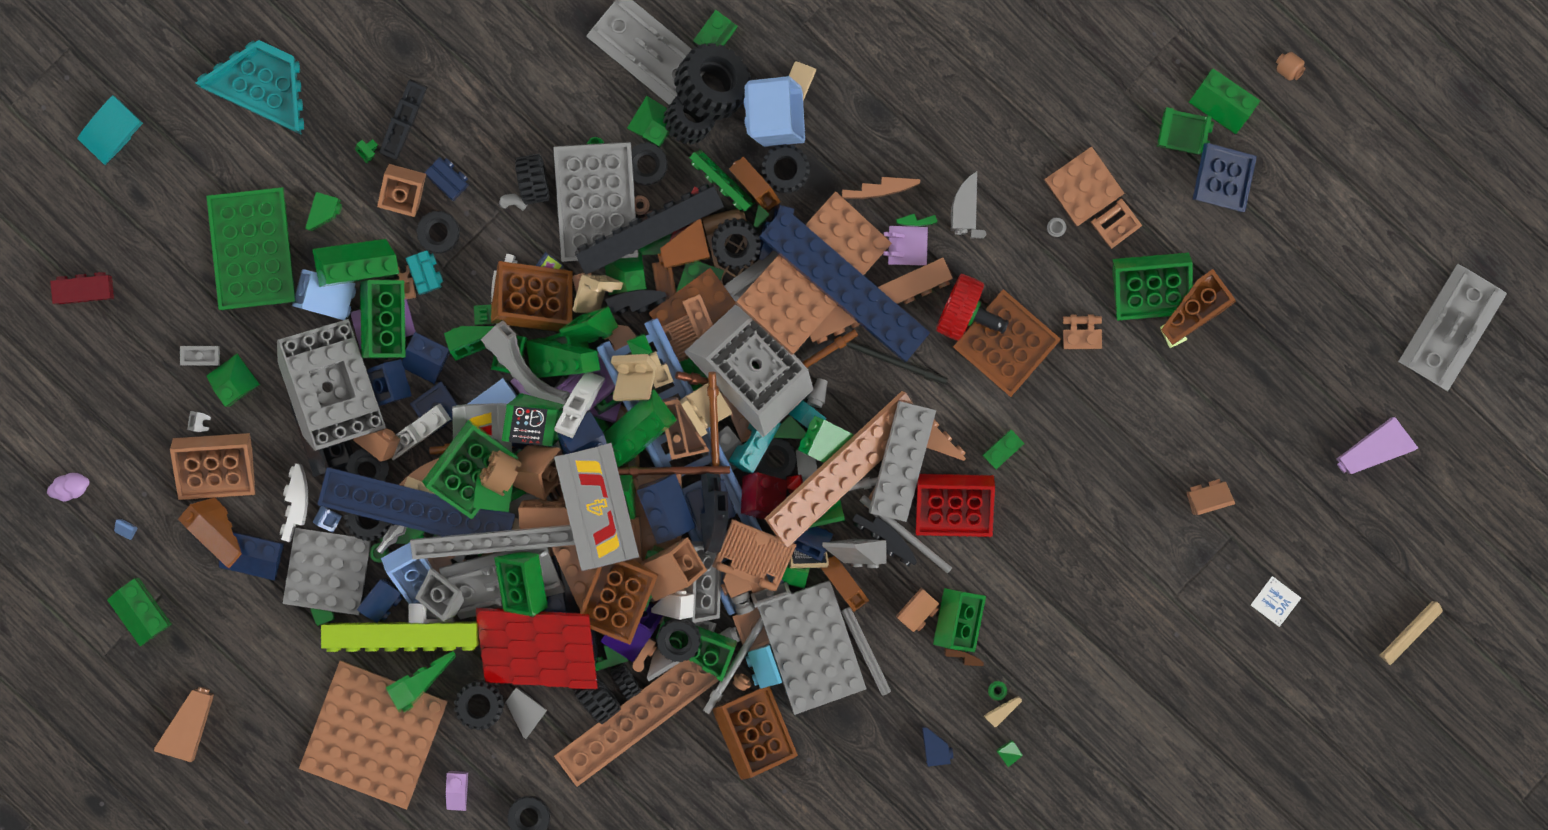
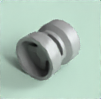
[731,591,755,615]

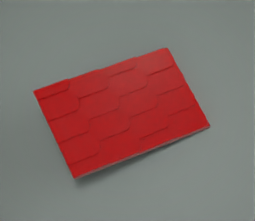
[476,608,598,689]

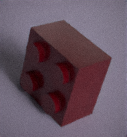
[741,472,787,520]

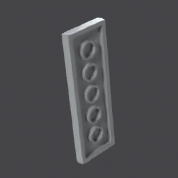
[869,401,936,522]

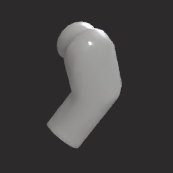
[499,194,528,211]

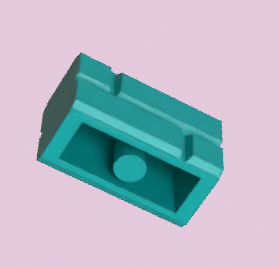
[406,250,443,295]

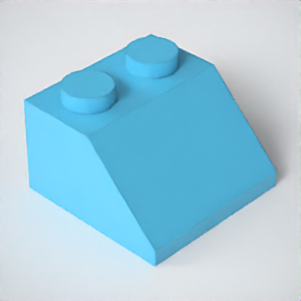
[745,644,782,689]

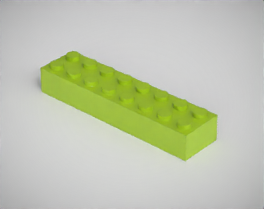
[321,622,480,652]

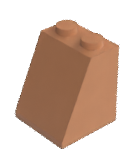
[513,445,563,500]
[640,537,707,601]

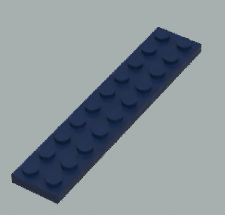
[759,207,930,362]
[317,467,516,552]

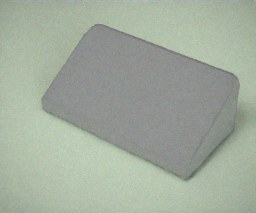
[751,582,791,608]

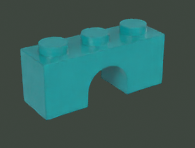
[728,422,781,473]

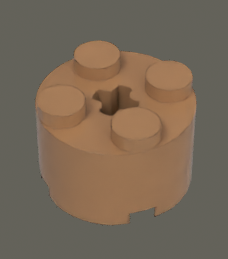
[479,451,521,496]

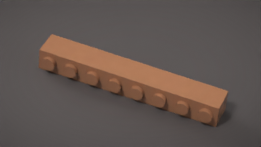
[810,258,953,344]

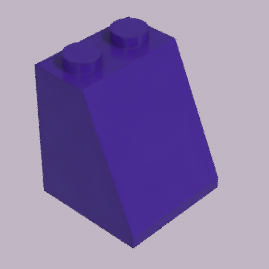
[600,602,663,662]

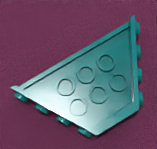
[195,40,304,135]

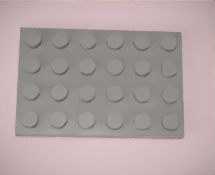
[554,142,638,262]
[757,580,866,715]

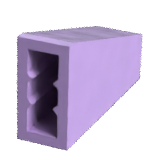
[1336,417,1418,474]

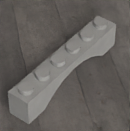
[481,321,571,405]

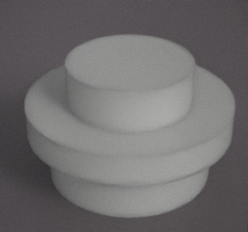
[1047,218,1066,237]

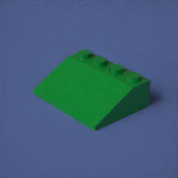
[1112,253,1193,321]
[422,420,519,519]

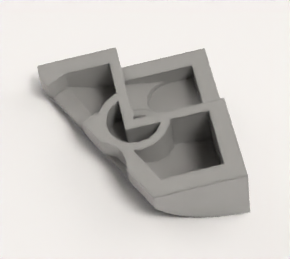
[506,687,547,739]

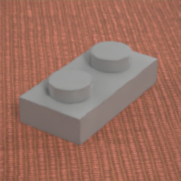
[180,346,220,366]

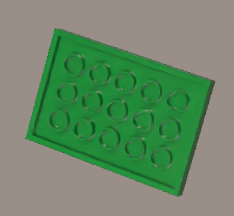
[206,187,296,310]

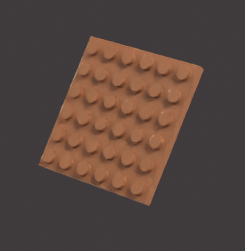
[299,660,448,810]

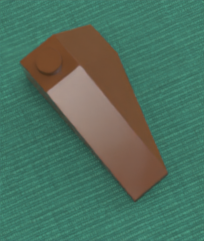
[1161,269,1236,345]
[178,497,242,568]

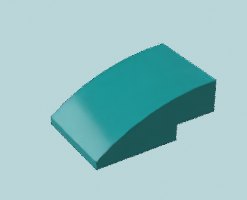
[77,95,143,165]

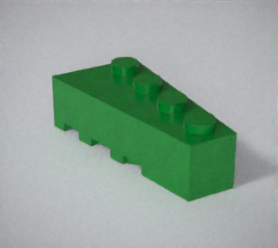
[656,616,737,682]

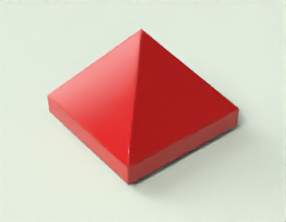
[787,474,803,494]

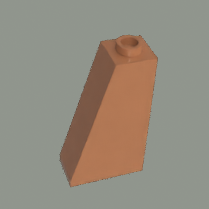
[154,687,214,762]

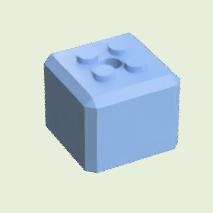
[744,76,805,147]

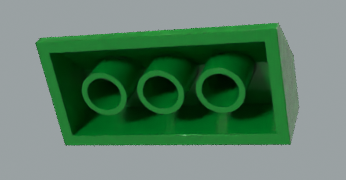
[312,239,399,287]
[360,280,406,358]
[604,389,677,468]

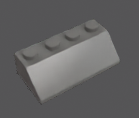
[684,541,721,623]

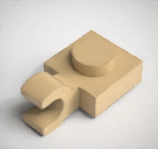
[649,351,674,388]

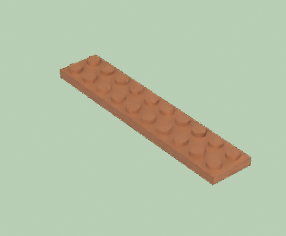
[765,391,913,548]
[554,660,728,787]

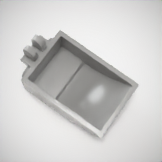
[950,171,986,239]

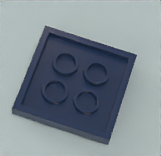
[1192,143,1257,212]

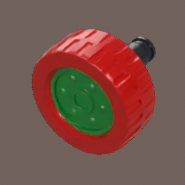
[936,274,1009,341]

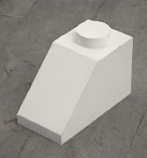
[651,589,694,620]
[409,603,453,623]

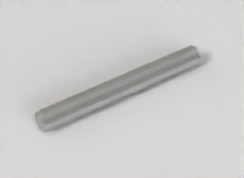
[842,607,891,695]

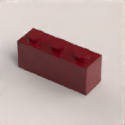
[50,272,114,305]

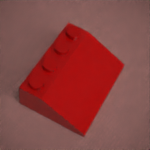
[916,474,995,537]

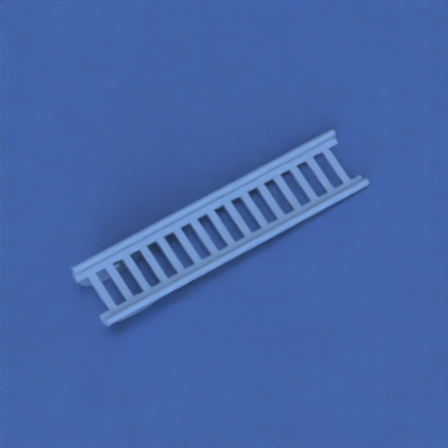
[597,318,789,615]

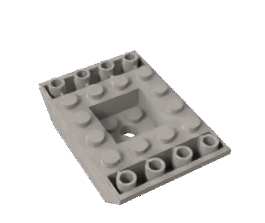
[684,305,814,437]
[277,319,386,451]

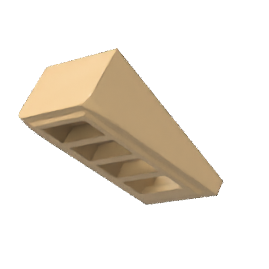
[984,696,1022,727]

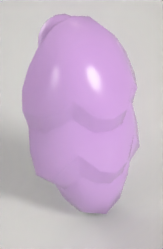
[47,473,89,502]

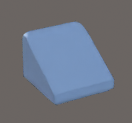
[313,506,342,533]
[114,519,138,540]

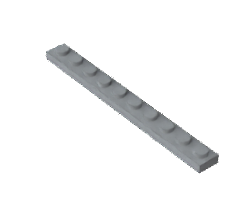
[410,525,575,560]

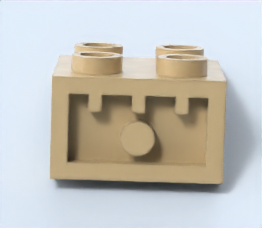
[573,275,623,313]
[611,354,657,401]
[679,382,732,437]

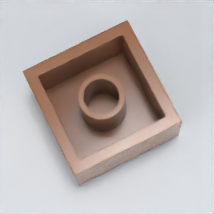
[377,164,426,217]

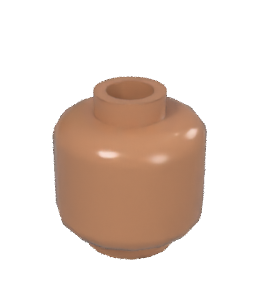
[1276,52,1306,81]

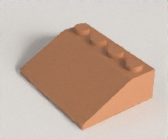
[170,433,255,500]

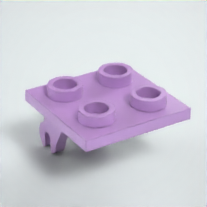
[883,226,928,265]

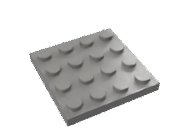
[283,528,371,615]

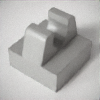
[187,411,211,432]

